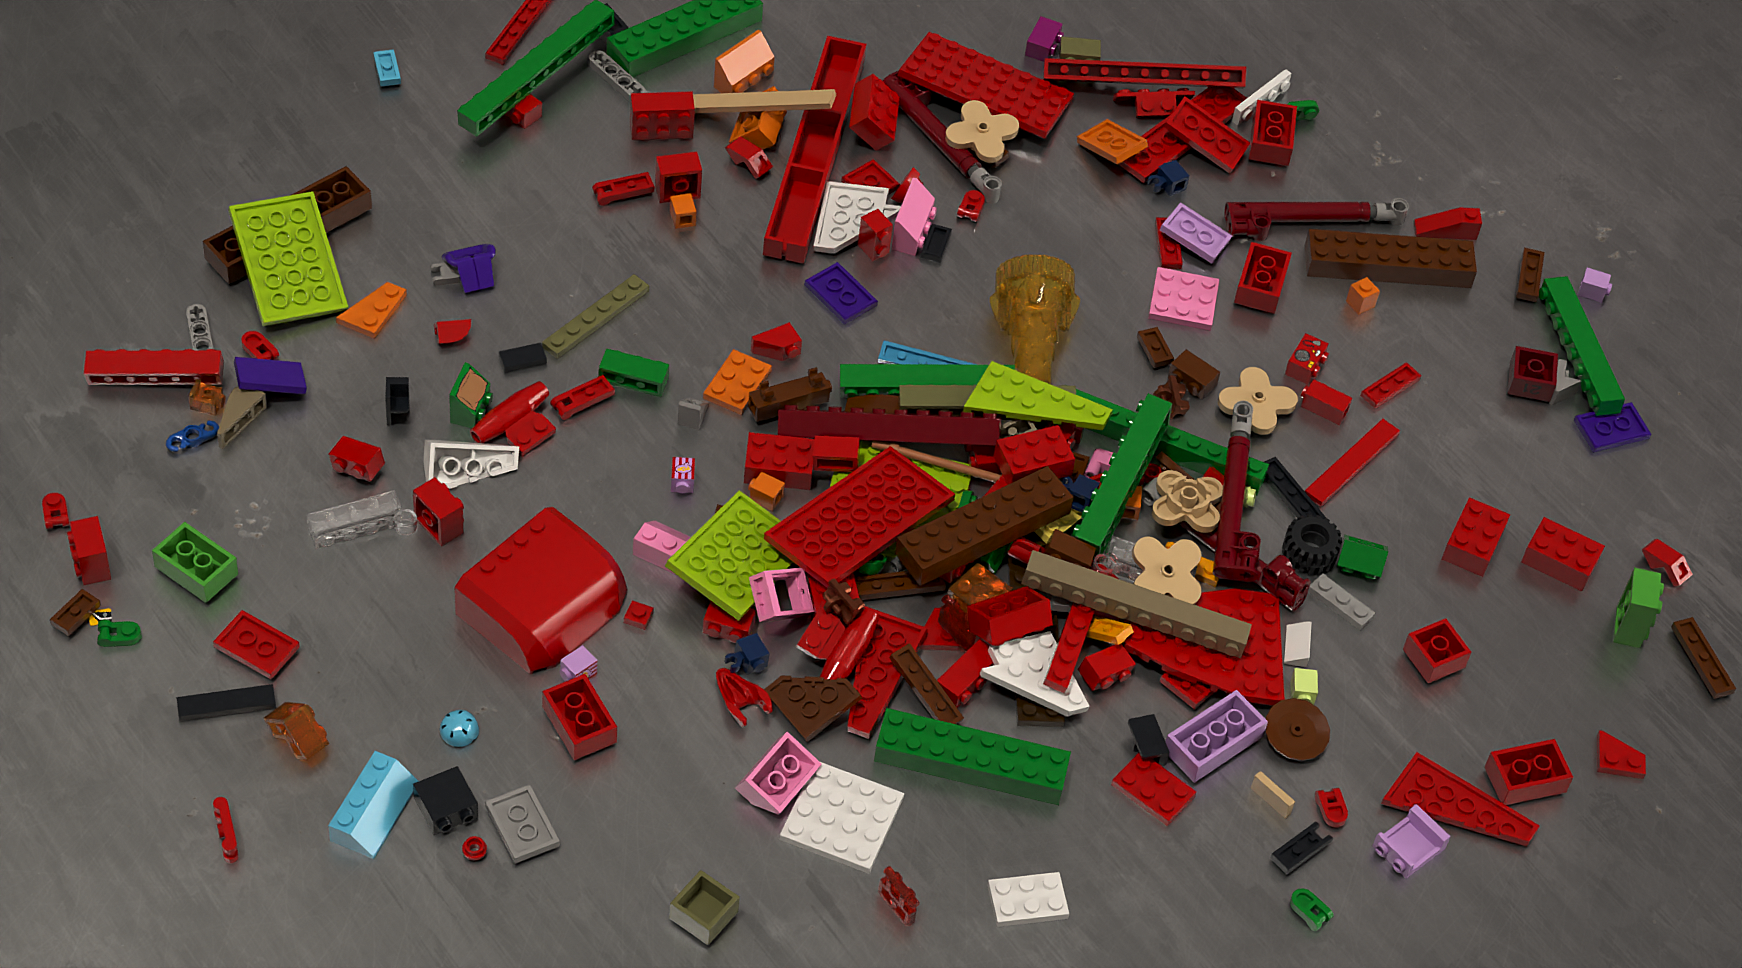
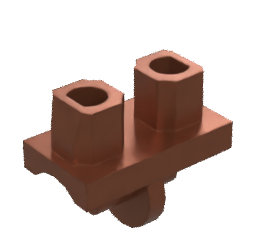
[1153,375,1190,419]
[822,578,864,625]

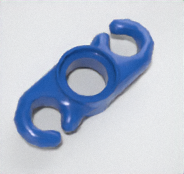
[166,420,219,452]

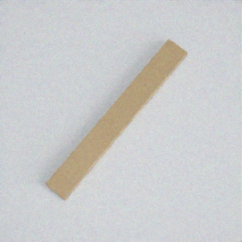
[693,89,836,113]

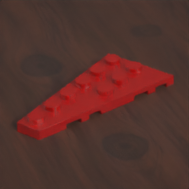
[847,606,928,739]
[1381,752,1540,847]

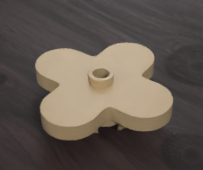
[945,100,1019,163]
[1218,367,1298,435]
[1152,470,1223,533]
[1132,537,1201,604]

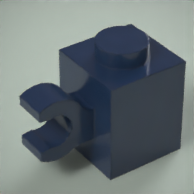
[1147,160,1190,196]
[1061,474,1100,513]
[724,633,770,675]

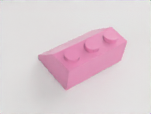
[891,178,937,256]
[633,521,691,574]
[735,732,822,814]

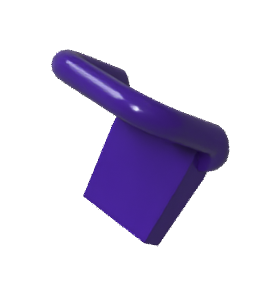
[442,244,496,293]

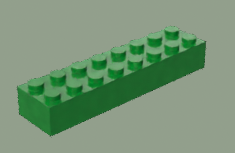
[607,0,763,78]
[1072,393,1172,563]
[874,708,1071,806]

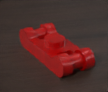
[213,797,238,863]

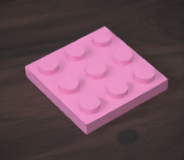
[1148,267,1219,331]

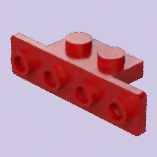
[1113,88,1195,118]

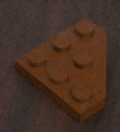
[764,675,862,742]

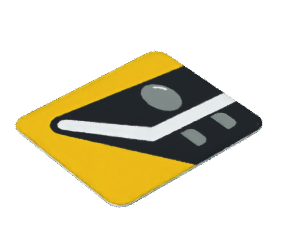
[89,608,112,626]

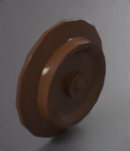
[1265,698,1330,761]

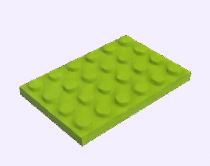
[228,192,348,326]
[665,490,794,621]

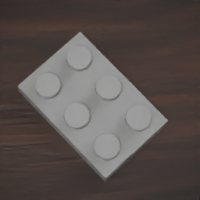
[485,785,560,863]

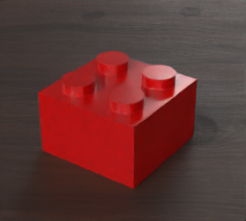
[655,152,702,203]
[413,477,464,547]
[67,516,111,586]
[1403,618,1472,683]

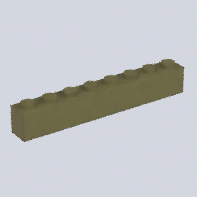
[898,385,1076,420]

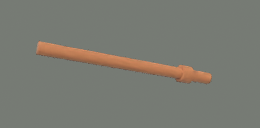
[871,440,1002,482]

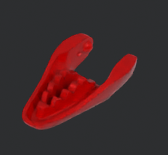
[716,668,772,727]

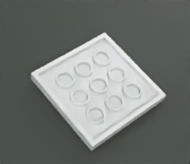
[779,762,904,874]

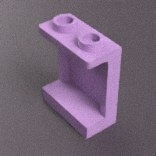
[1372,804,1451,879]

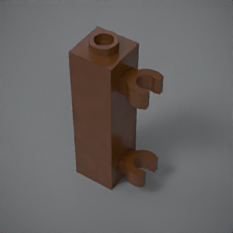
[748,367,832,422]

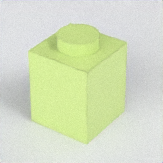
[1290,668,1318,705]

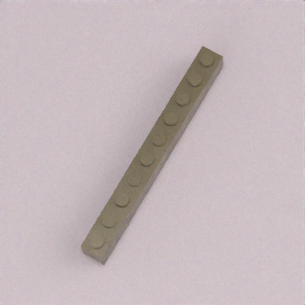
[1021,550,1252,658]

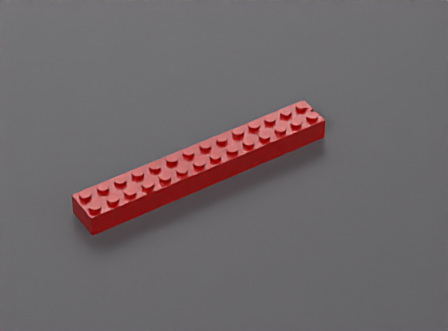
[763,36,867,264]

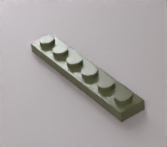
[542,274,649,359]

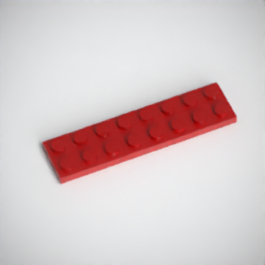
[1118,87,1247,183]

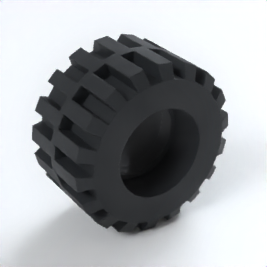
[1282,514,1342,575]

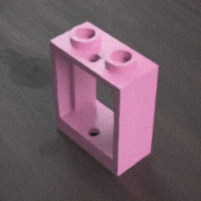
[749,568,814,622]

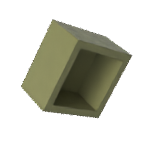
[669,870,740,945]

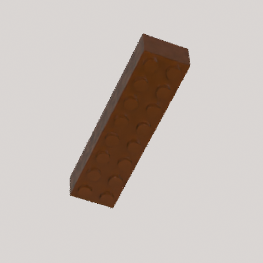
[203,166,372,284]
[1304,229,1477,288]
[895,466,1074,586]

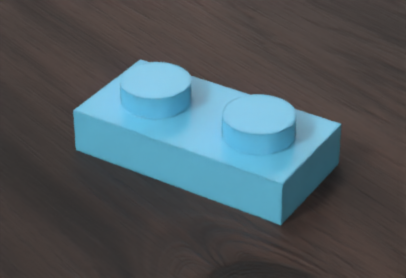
[373,49,401,87]

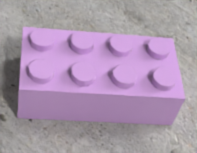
[1165,690,1268,783]

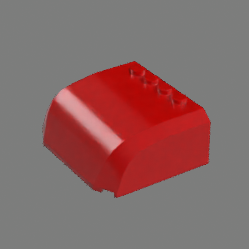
[454,507,628,674]

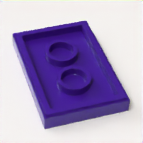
[804,262,878,325]
[234,357,307,394]
[1574,402,1652,453]

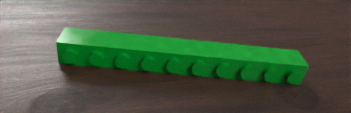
[457,0,614,137]
[1076,389,1269,496]

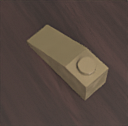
[217,386,267,449]

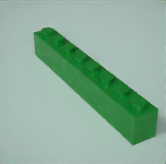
[1539,276,1625,416]
[840,364,1015,399]

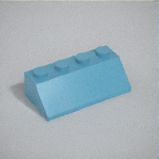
[328,751,418,859]

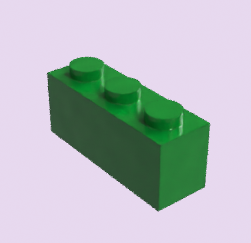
[598,348,669,397]

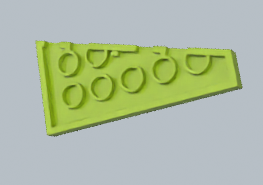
[963,361,1113,430]

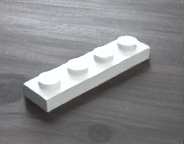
[1232,69,1292,126]

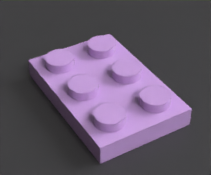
[1160,202,1232,264]

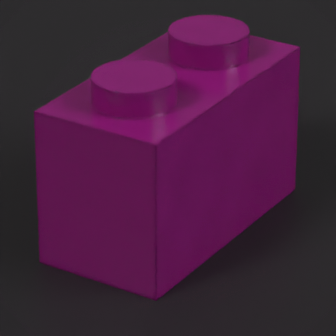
[1025,16,1064,62]

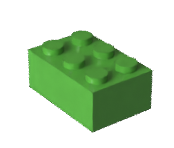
[152,522,238,603]
[1613,567,1664,648]

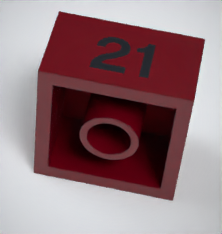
[1508,346,1558,402]

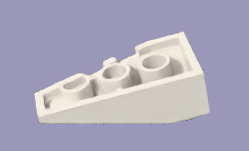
[423,440,519,489]

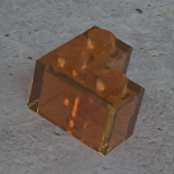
[263,702,330,760]

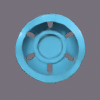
[439,710,479,747]

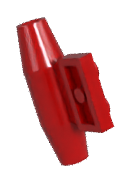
[470,381,556,457]
[796,607,879,680]

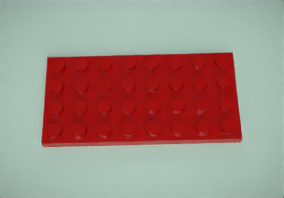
[898,32,1074,139]
[764,446,955,588]

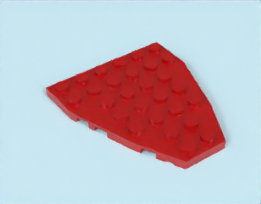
[1122,588,1285,706]

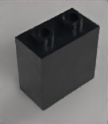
[413,766,478,835]

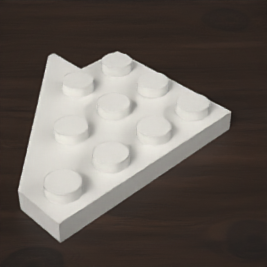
[813,181,901,254]
[980,631,1090,716]

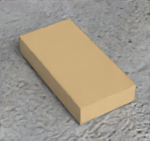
[1251,771,1295,819]

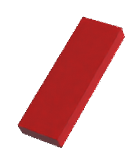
[1155,217,1183,269]
[1360,362,1422,409]

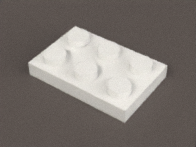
[987,872,1069,927]

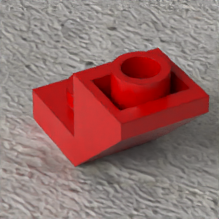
[725,136,773,179]
[1642,539,1693,586]

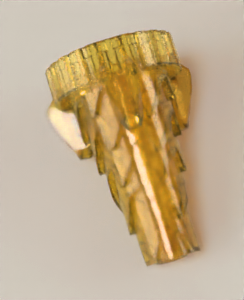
[990,255,1080,385]

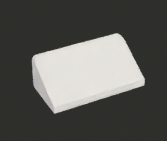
[1284,622,1312,667]

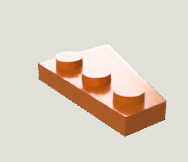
[336,282,407,339]

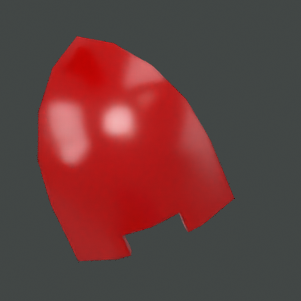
[891,167,924,203]
[434,319,472,343]

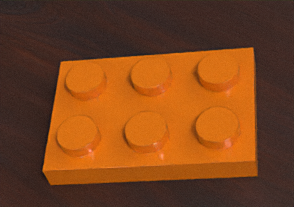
[1077,119,1148,164]
[703,349,772,415]

